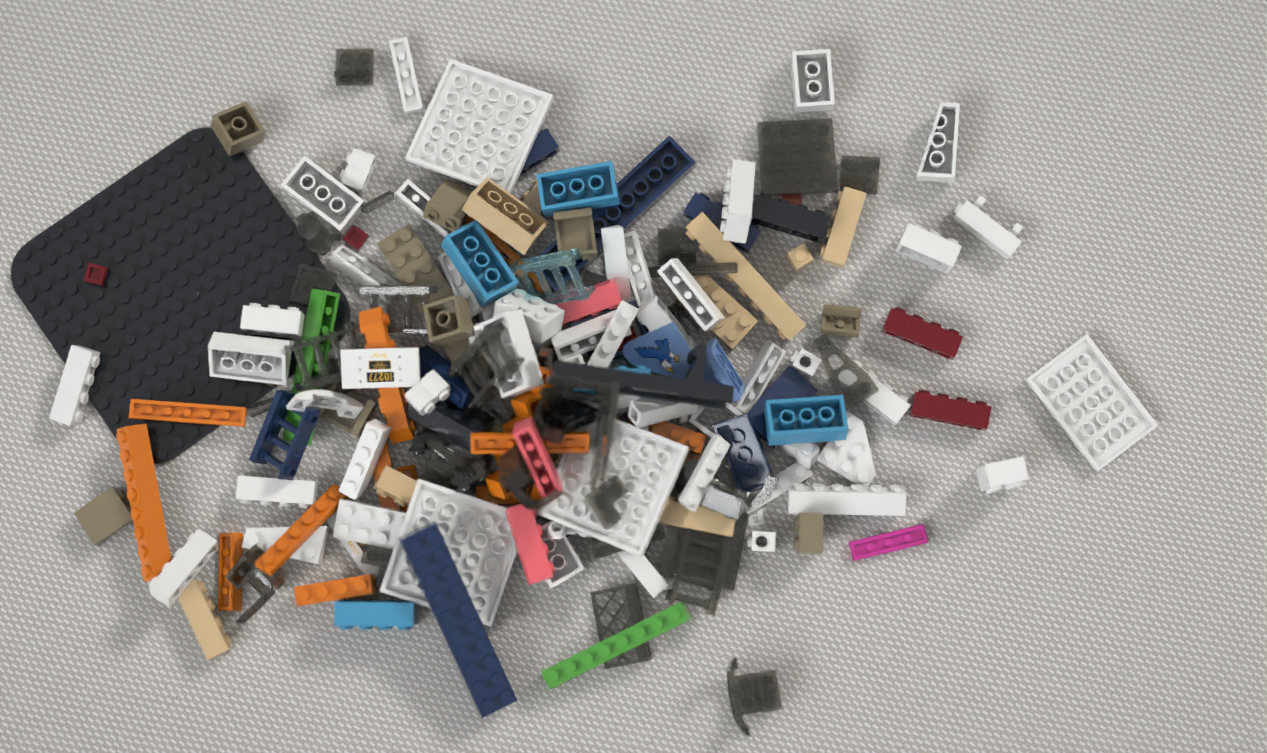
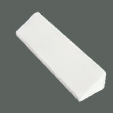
[601,225,632,302]
[329,243,404,305]
[730,340,787,414]

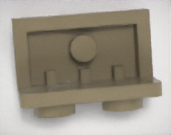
[820,304,862,338]

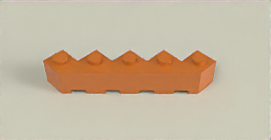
[359,307,417,444]
[485,366,553,499]

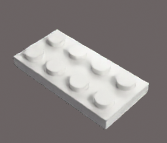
[333,498,406,550]

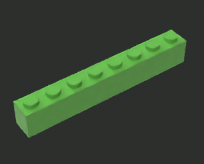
[282,289,340,445]
[541,602,692,690]

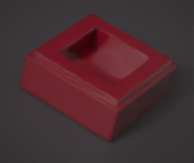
[343,224,370,251]
[83,263,108,286]

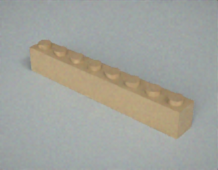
[685,212,806,341]

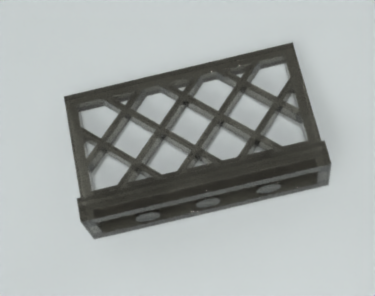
[590,583,652,669]

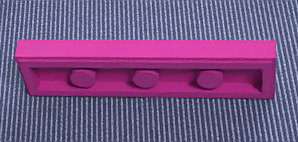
[848,524,929,561]

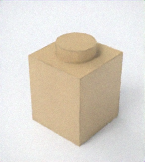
[786,243,814,273]

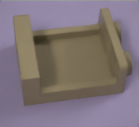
[423,179,472,232]
[553,208,598,263]
[319,381,378,438]
[74,487,133,546]

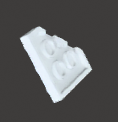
[817,411,876,487]

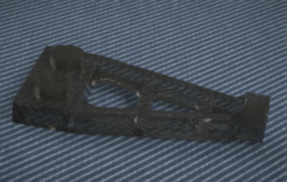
[813,334,879,412]

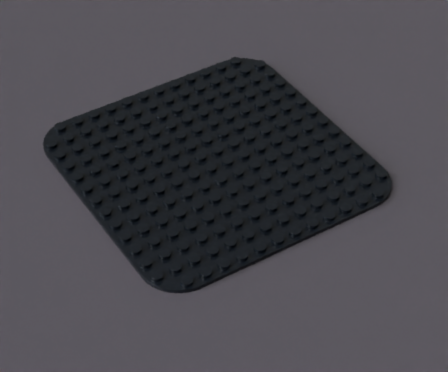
[11,127,351,464]

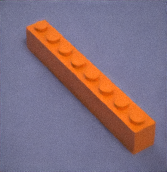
[116,424,172,582]

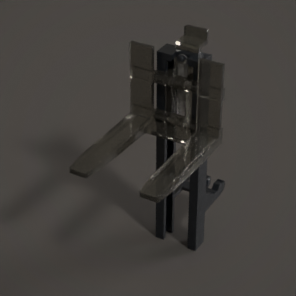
[538,343,734,491]

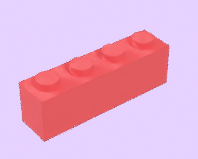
[547,278,622,327]
[513,417,562,500]
[505,502,555,585]

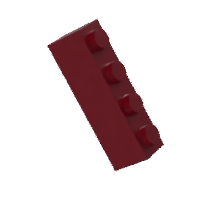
[881,307,963,360]
[909,390,992,431]

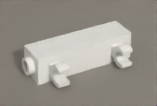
[953,195,1023,260]
[628,398,699,431]

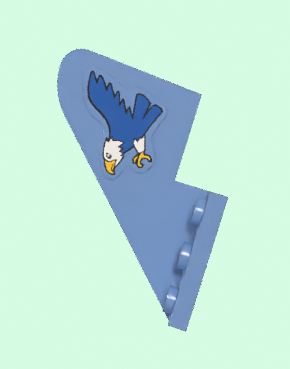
[623,321,745,402]

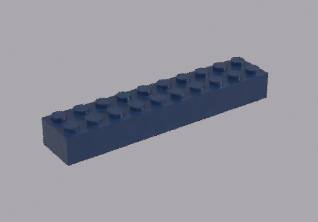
[530,135,696,295]
[398,521,518,718]

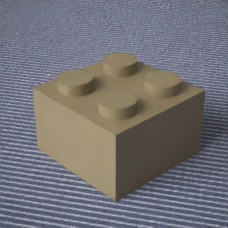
[211,101,265,157]
[423,295,474,346]
[793,513,823,554]

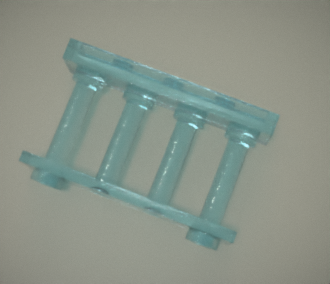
[509,248,595,304]

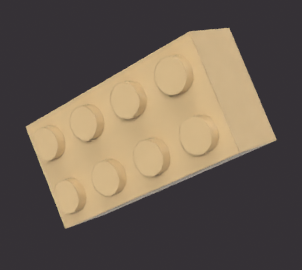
[461,177,549,255]
[675,270,758,352]

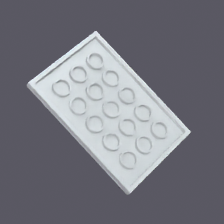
[1025,334,1158,472]

